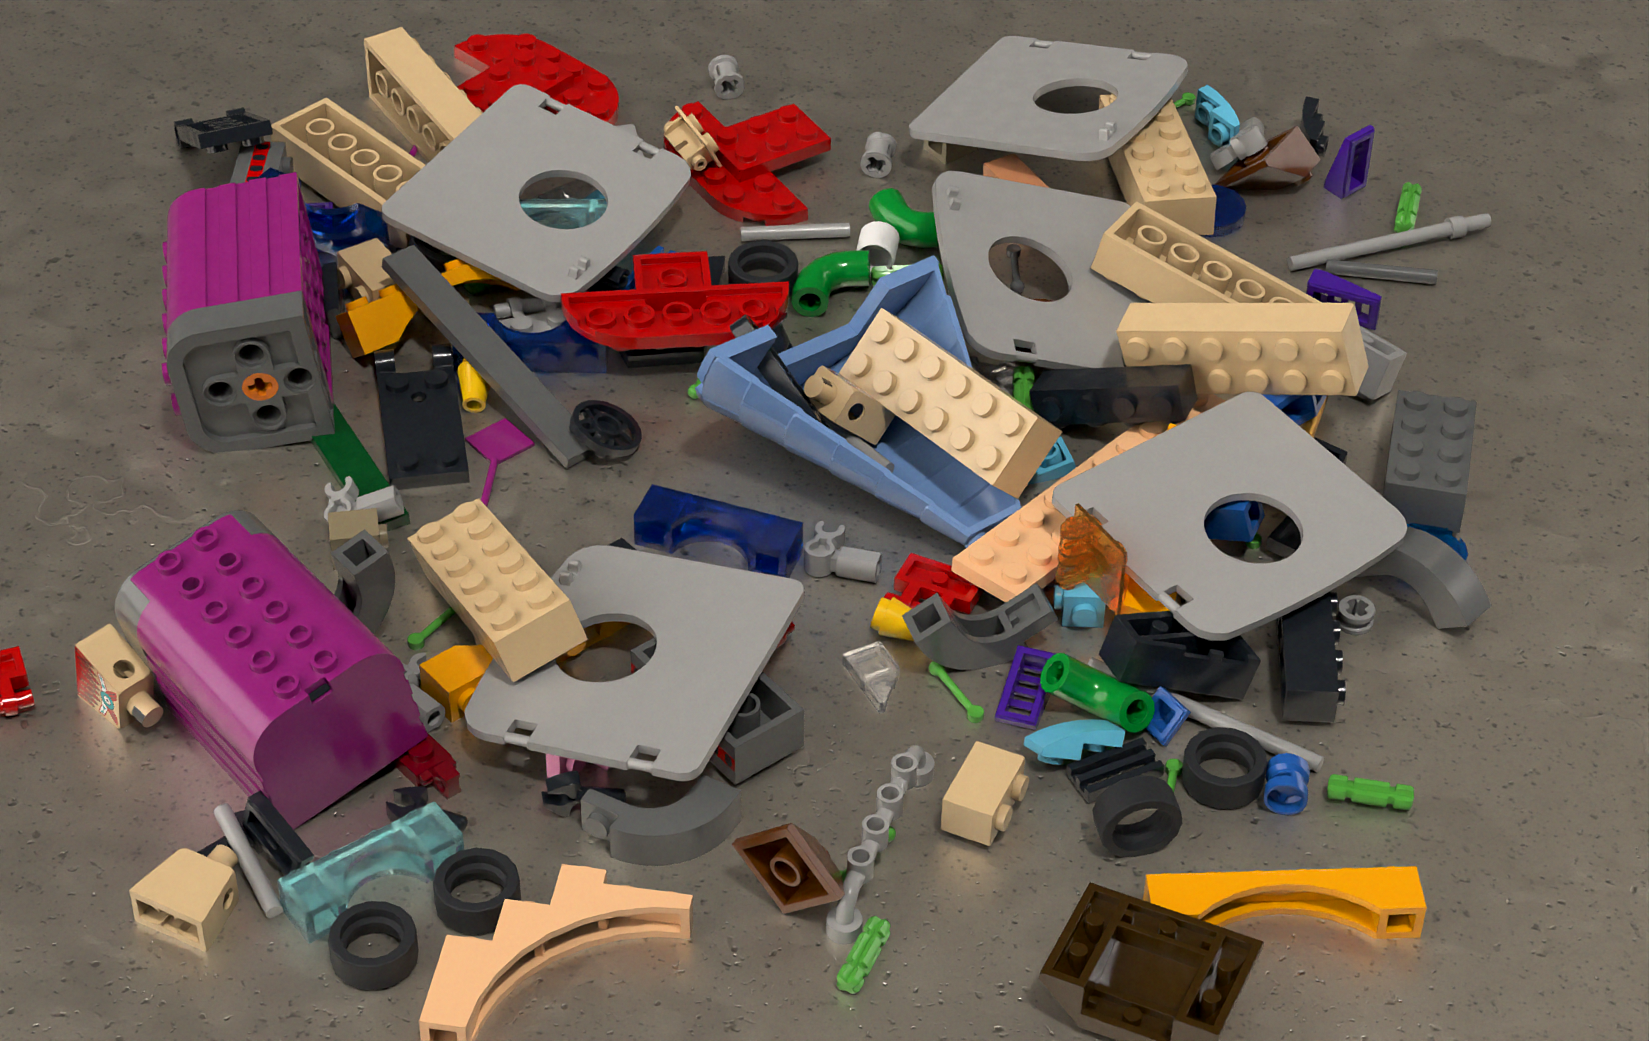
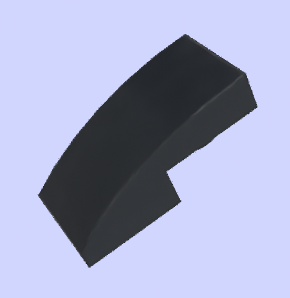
[1300,96,1329,157]

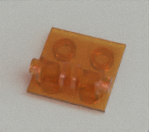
[1055,503,1128,615]

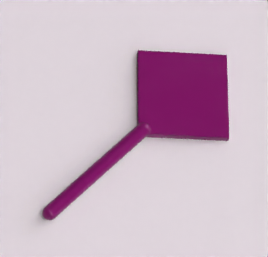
[465,418,535,507]

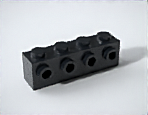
[1030,364,1198,428]
[1276,591,1346,723]

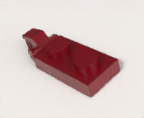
[391,733,461,800]

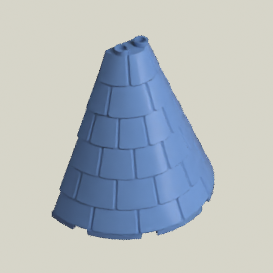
[695,255,1022,548]

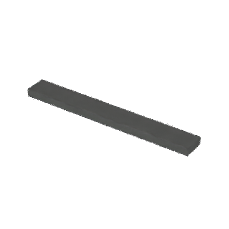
[381,245,595,469]

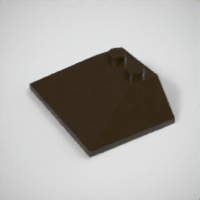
[1039,882,1264,1041]

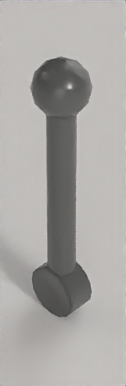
[1006,244,1025,294]

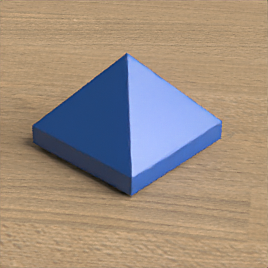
[1145,686,1191,746]

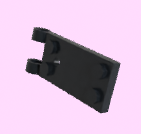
[174,107,273,154]
[374,343,470,490]

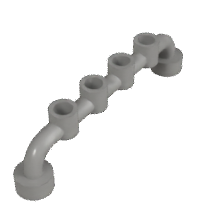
[826,745,934,945]

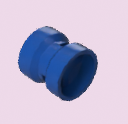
[1264,753,1310,815]

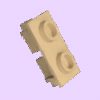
[663,106,722,171]

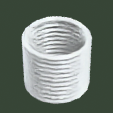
[856,221,900,272]

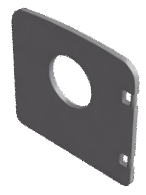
[909,36,1188,161]
[382,84,691,302]
[932,171,1152,369]
[1052,392,1407,641]
[464,545,805,781]

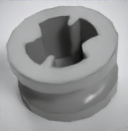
[1336,595,1376,635]

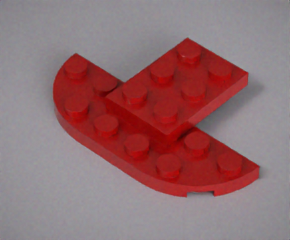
[454,33,619,125]
[664,101,831,226]
[561,251,789,351]

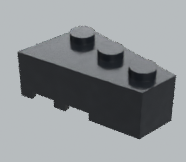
[1098,611,1261,700]

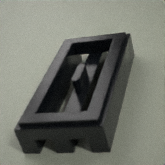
[1066,737,1165,804]
[242,790,314,886]

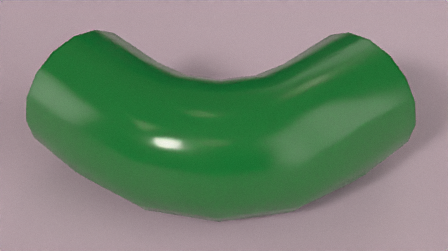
[869,188,939,249]
[791,250,870,317]
[1040,653,1155,733]

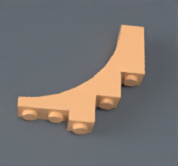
[419,864,693,1041]

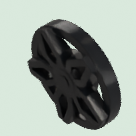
[569,400,642,458]

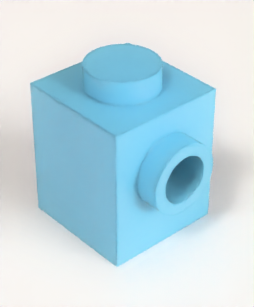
[1053,563,1106,628]

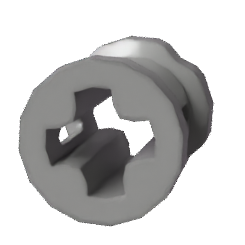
[708,55,744,100]
[860,132,897,178]

